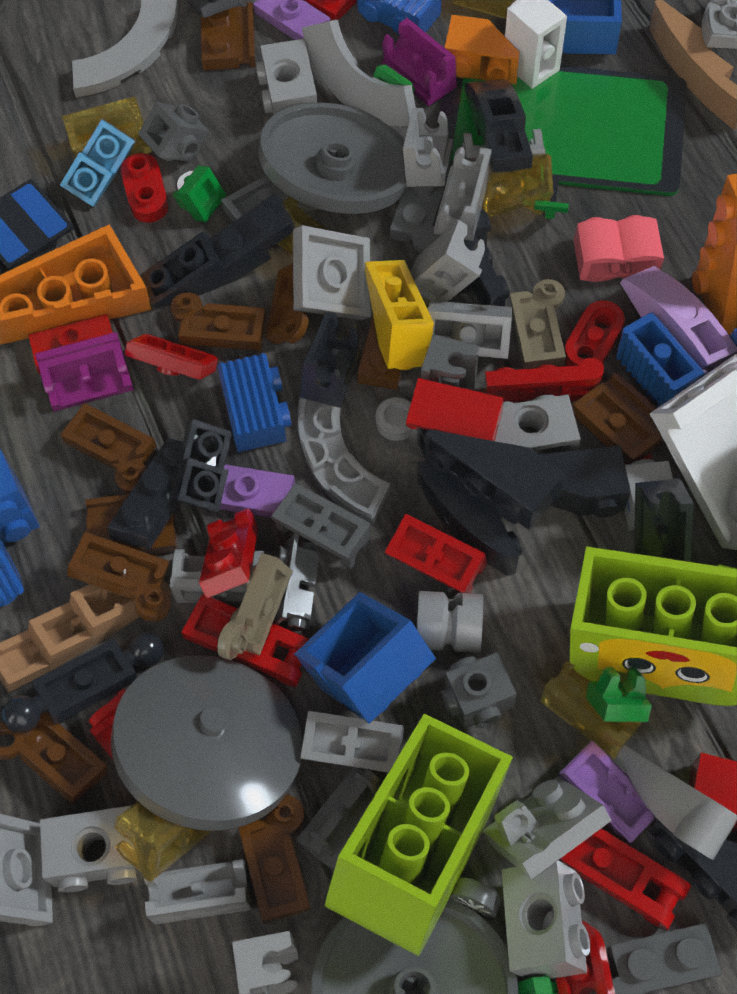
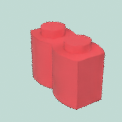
[574,215,664,282]

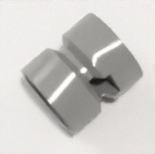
[417,591,483,653]

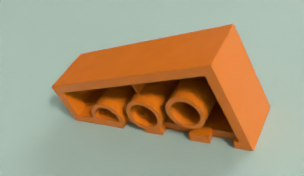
[692,173,737,335]
[0,224,151,345]

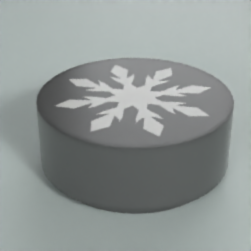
[450,878,502,919]

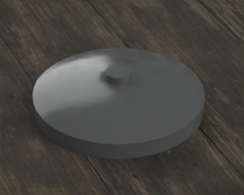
[258,103,408,214]
[111,655,303,830]
[311,898,518,994]

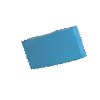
[60,119,136,207]

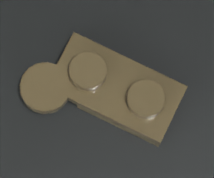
[509,279,566,369]
[217,553,293,660]

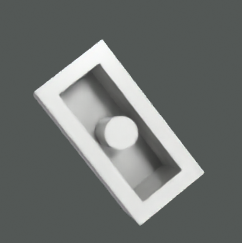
[505,0,567,89]

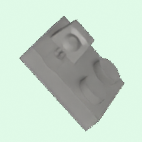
[293,225,371,320]
[482,777,612,879]
[0,814,53,927]

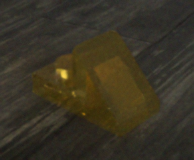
[482,154,553,217]

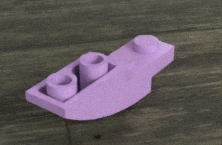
[620,266,737,377]

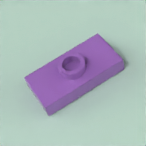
[253,0,330,48]
[220,464,295,518]
[558,741,656,845]

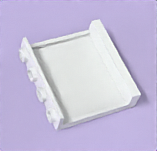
[650,354,737,550]

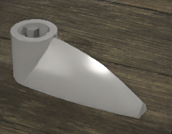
[621,745,737,860]

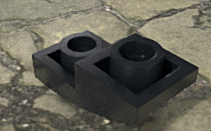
[175,419,232,513]

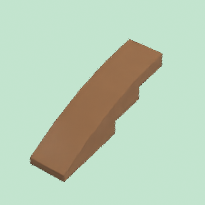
[649,0,737,130]
[0,580,171,693]

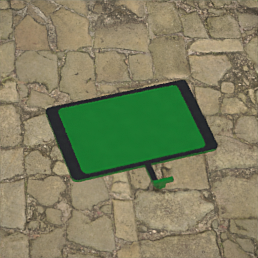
[437,66,687,219]

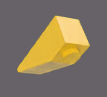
[365,260,434,370]

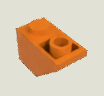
[444,15,520,84]

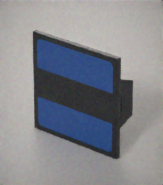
[0,179,75,270]

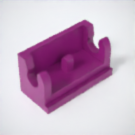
[381,18,457,106]
[35,332,134,412]

